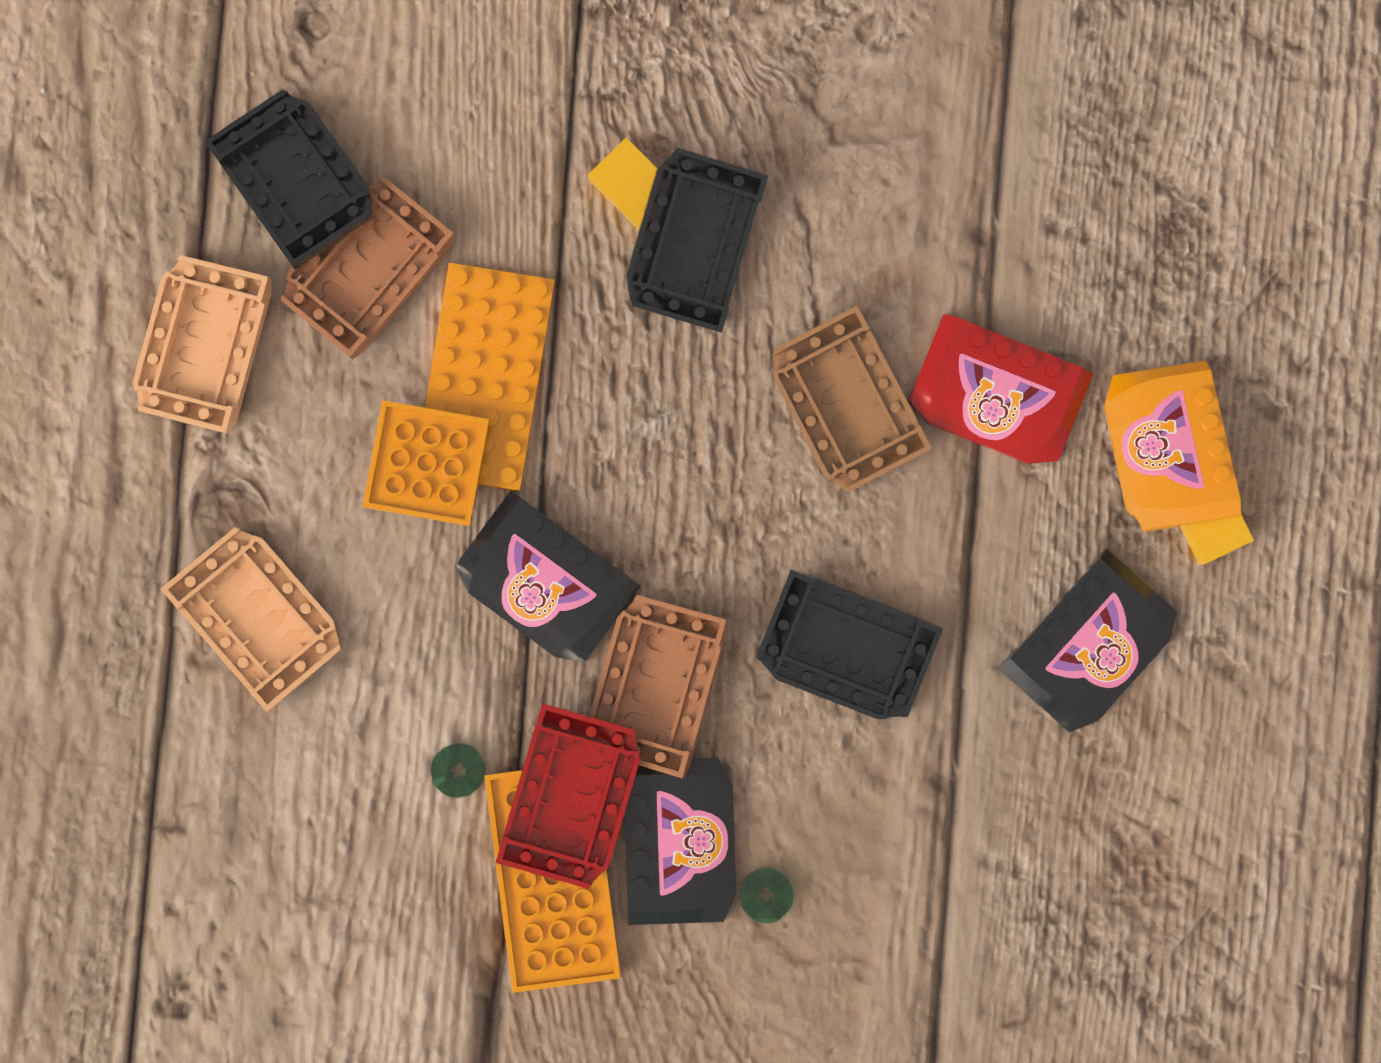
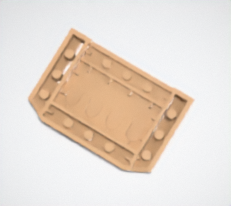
[133,255,272,434]
[161,527,341,713]

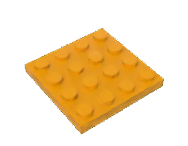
[362,400,490,526]

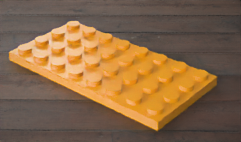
[425,263,555,492]
[484,770,621,993]

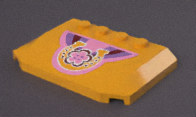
[1104,360,1241,532]

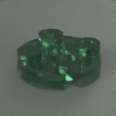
[431,743,486,798]
[739,867,794,923]

